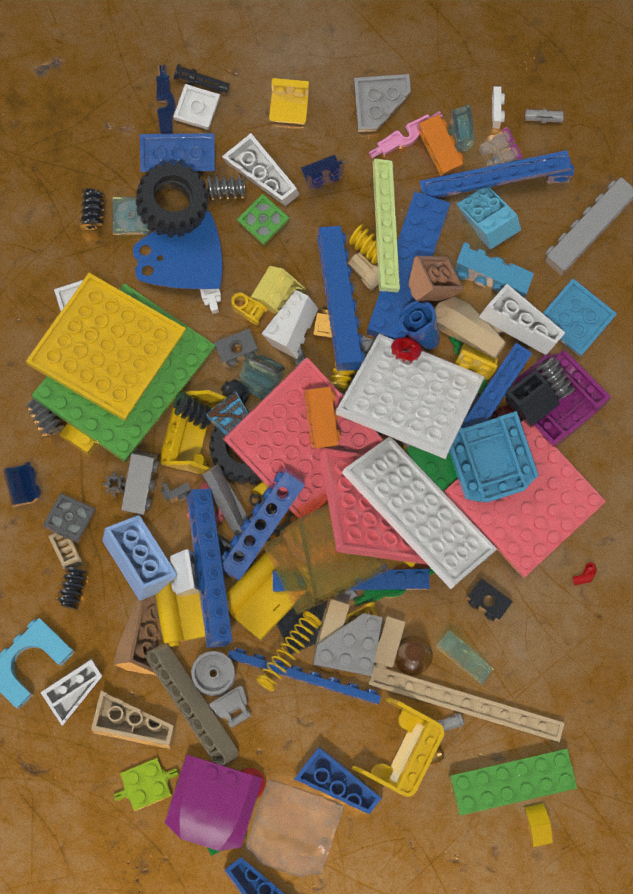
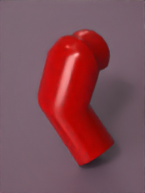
[572,562,597,586]

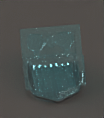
[239,355,285,399]

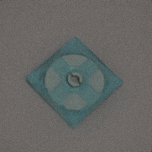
[112,197,151,235]

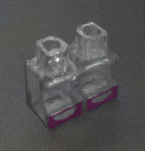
[479,127,523,167]

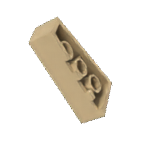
[91,691,175,750]

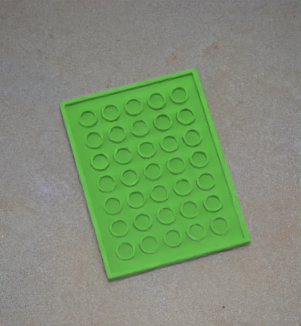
[31,283,216,462]

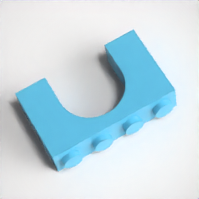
[0,618,75,709]

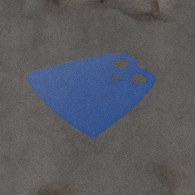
[133,210,222,289]

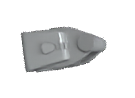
[210,686,251,728]

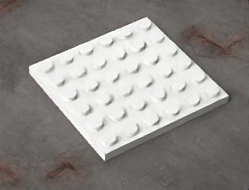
[336,334,485,459]

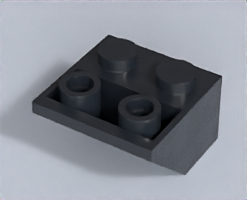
[505,369,560,428]

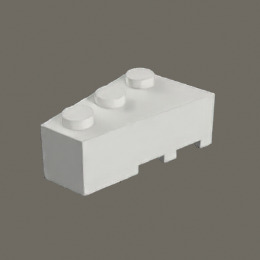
[41,659,103,726]

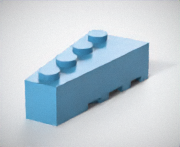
[455,242,534,299]

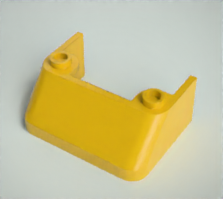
[160,390,227,474]
[352,697,445,797]

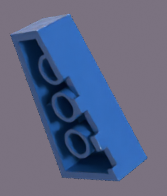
[294,746,383,814]
[224,858,284,894]

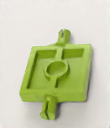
[113,758,179,811]

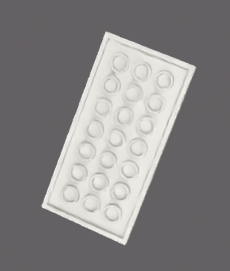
[342,436,497,589]

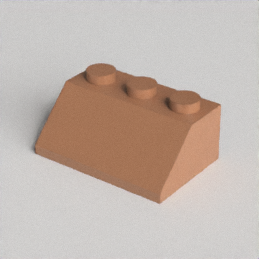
[408,256,464,301]

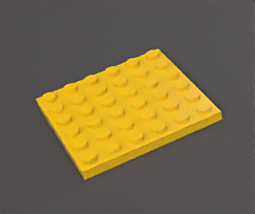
[26,273,186,421]

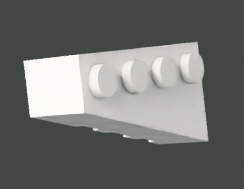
[222,134,300,206]
[479,284,565,355]

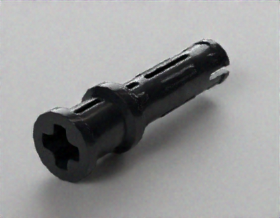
[174,64,230,94]

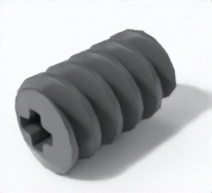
[207,175,246,200]
[536,357,575,400]
[26,399,64,437]

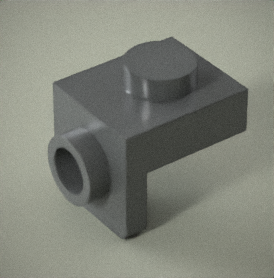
[161,482,191,503]

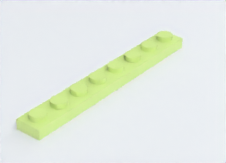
[373,159,400,293]

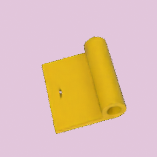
[226,551,307,640]
[155,579,205,648]

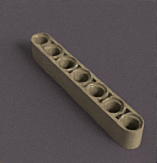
[146,644,238,766]

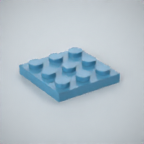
[543,279,617,357]

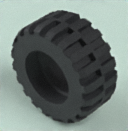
[136,162,209,238]
[209,409,263,485]

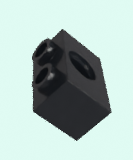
[466,578,513,622]

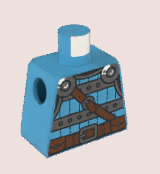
[206,392,248,435]

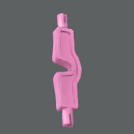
[368,111,443,159]

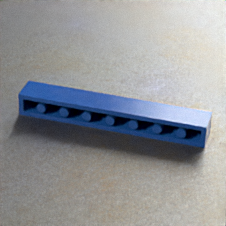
[317,226,364,371]

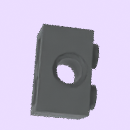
[214,329,258,368]

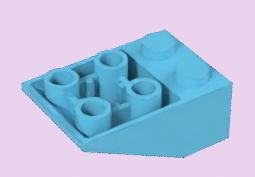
[457,187,521,249]

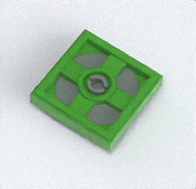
[237,194,290,245]

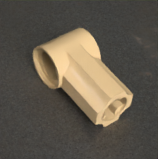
[348,252,379,290]

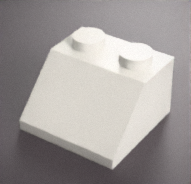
[169,549,199,596]

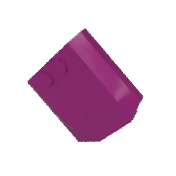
[514,350,611,448]
[165,755,263,851]

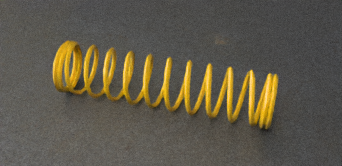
[256,611,322,691]

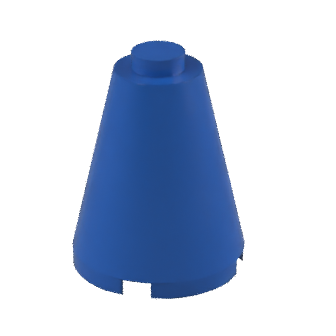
[398,301,440,349]

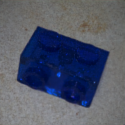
[3,462,40,507]

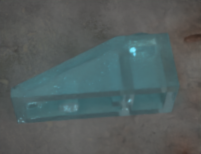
[448,105,475,151]
[436,630,494,685]

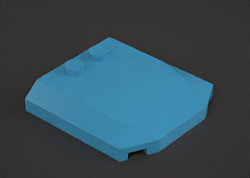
[449,411,539,503]

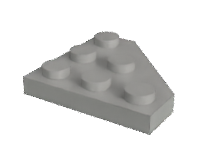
[354,74,411,132]
[313,613,383,676]

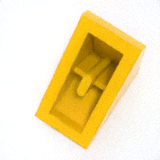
[524,803,553,847]

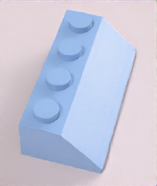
[103,515,177,601]

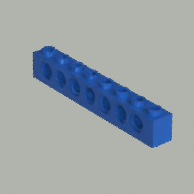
[186,489,233,648]

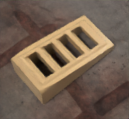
[48,533,83,572]

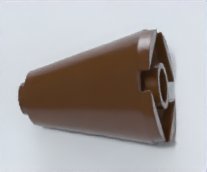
[395,636,433,675]

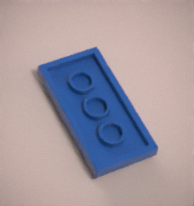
[140,133,215,172]

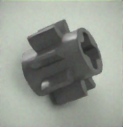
[103,472,126,498]

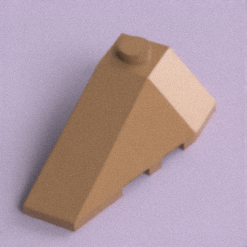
[114,595,161,675]

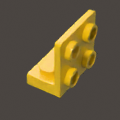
[269,78,309,124]
[455,343,499,380]

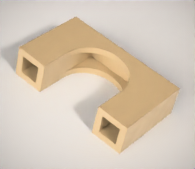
[315,599,405,670]

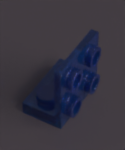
[301,155,344,190]

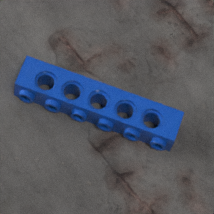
[221,468,305,580]

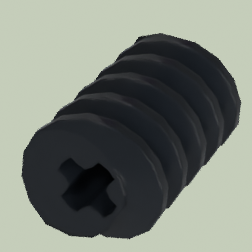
[79,188,105,230]
[173,392,212,430]
[56,567,88,610]

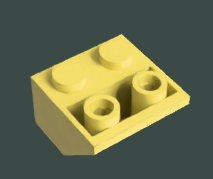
[251,266,306,314]

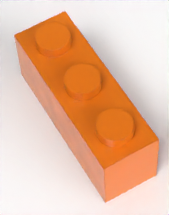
[417,114,464,177]
[304,387,340,449]

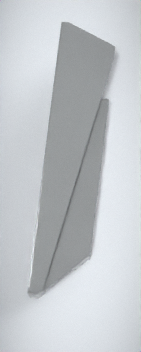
[202,464,255,542]

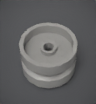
[191,651,236,697]

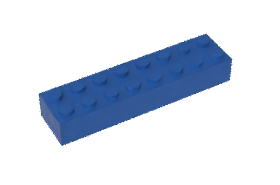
[367,192,450,340]

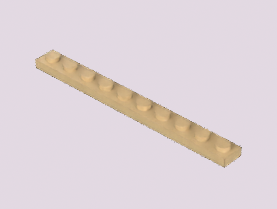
[369,666,565,742]

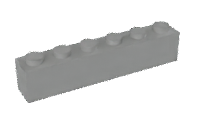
[545,177,633,276]

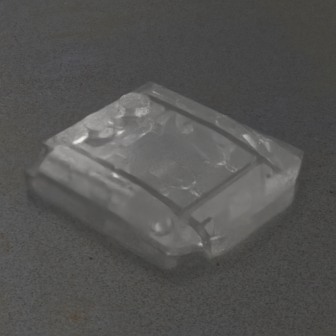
[246,779,344,877]

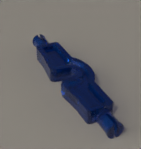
[156,65,176,134]

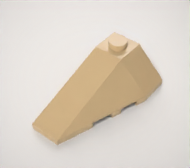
[435,297,506,359]

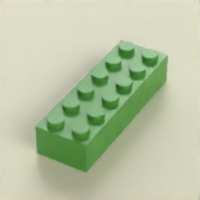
[449,749,577,816]

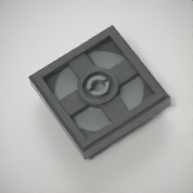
[43,493,95,543]

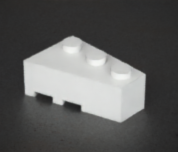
[262,290,318,359]

